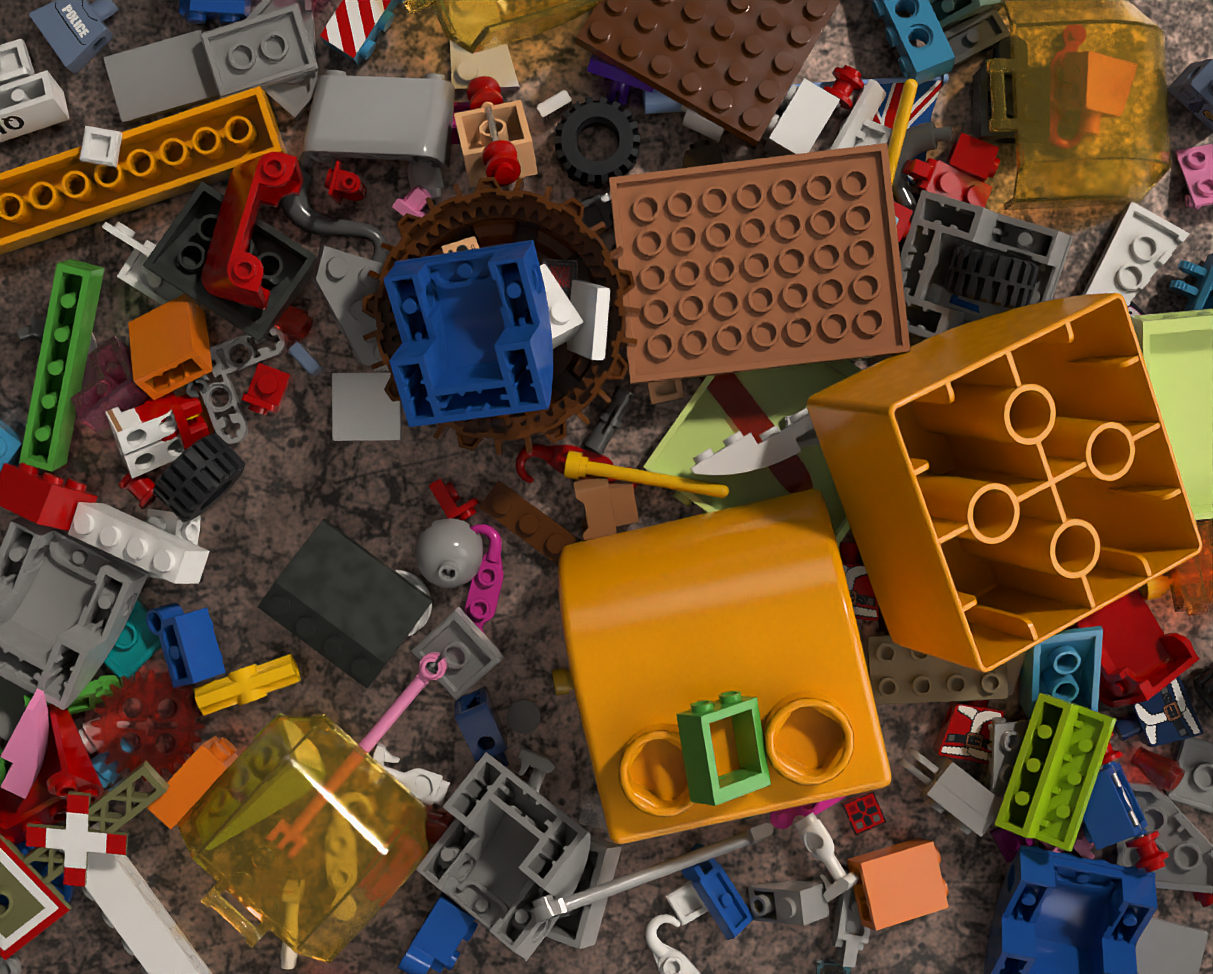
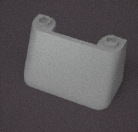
[302,70,455,168]

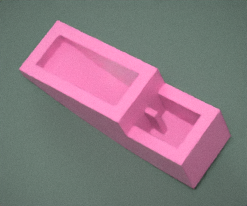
[0,688,49,799]

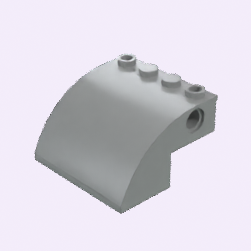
[900,190,1073,338]
[0,517,148,710]
[416,752,590,961]

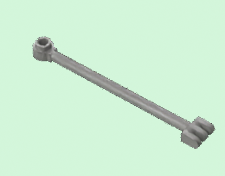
[531,823,773,924]

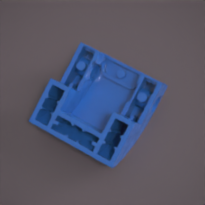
[383,240,553,427]
[983,845,1158,974]

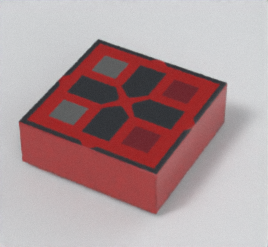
[841,790,886,835]

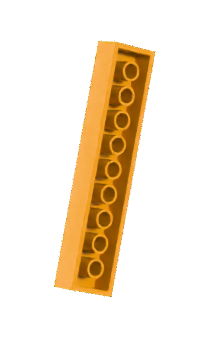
[0,86,287,255]

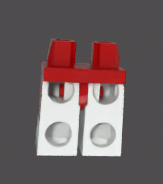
[105,391,210,479]

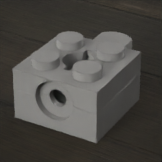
[899,747,1002,837]

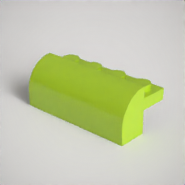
[995,693,1117,851]

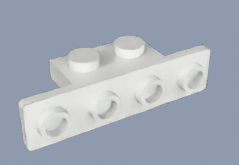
[827,79,892,150]
[102,221,185,305]

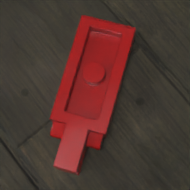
[902,158,993,208]

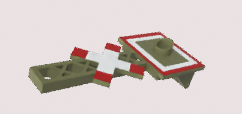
[0,761,170,960]

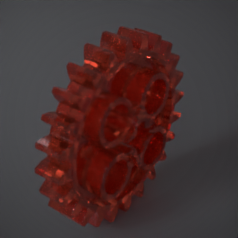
[90,669,205,781]

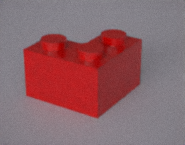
[0,462,98,531]

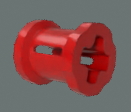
[118,472,158,510]

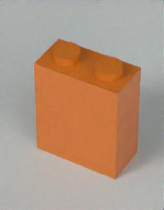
[128,294,213,400]
[146,736,240,830]
[847,837,949,931]

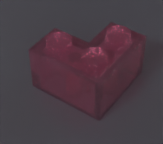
[71,335,151,439]

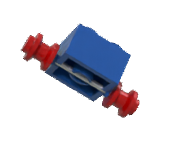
[1082,731,1169,873]

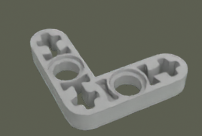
[199,327,288,444]

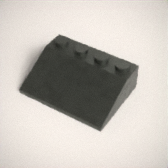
[143,181,317,342]
[258,519,433,689]

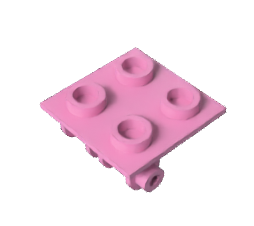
[1175,144,1213,210]

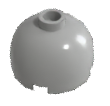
[415,518,484,588]

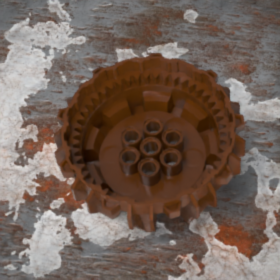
[362,177,640,455]

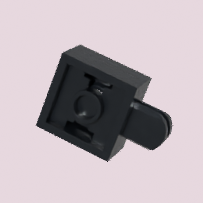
[973,36,1050,144]

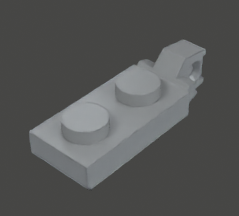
[832,870,870,968]

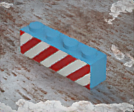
[319,0,406,65]

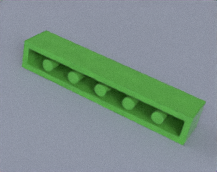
[19,259,105,472]

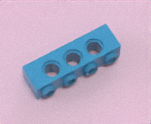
[871,0,955,85]

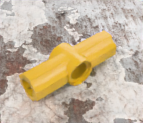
[194,653,301,716]

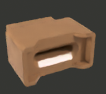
[573,475,639,541]

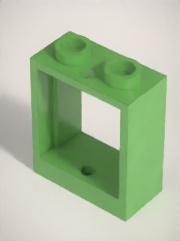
[676,691,771,806]

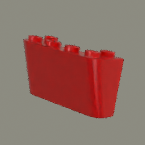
[0,703,104,846]

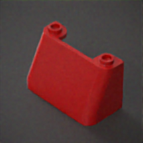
[201,151,304,310]
[1064,588,1200,707]

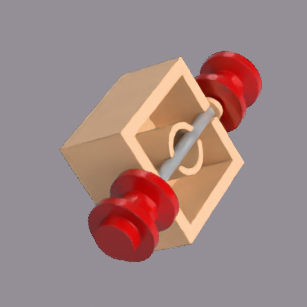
[454,76,538,188]

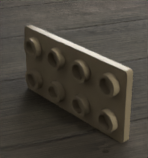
[867,635,1008,705]

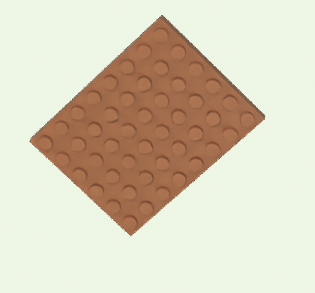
[609,143,910,384]

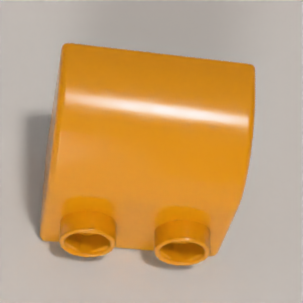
[806,293,1202,673]
[558,489,892,844]

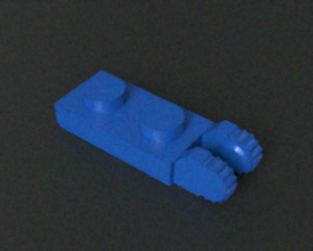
[682,843,754,940]

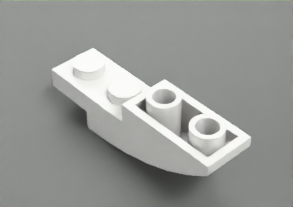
[690,408,814,475]

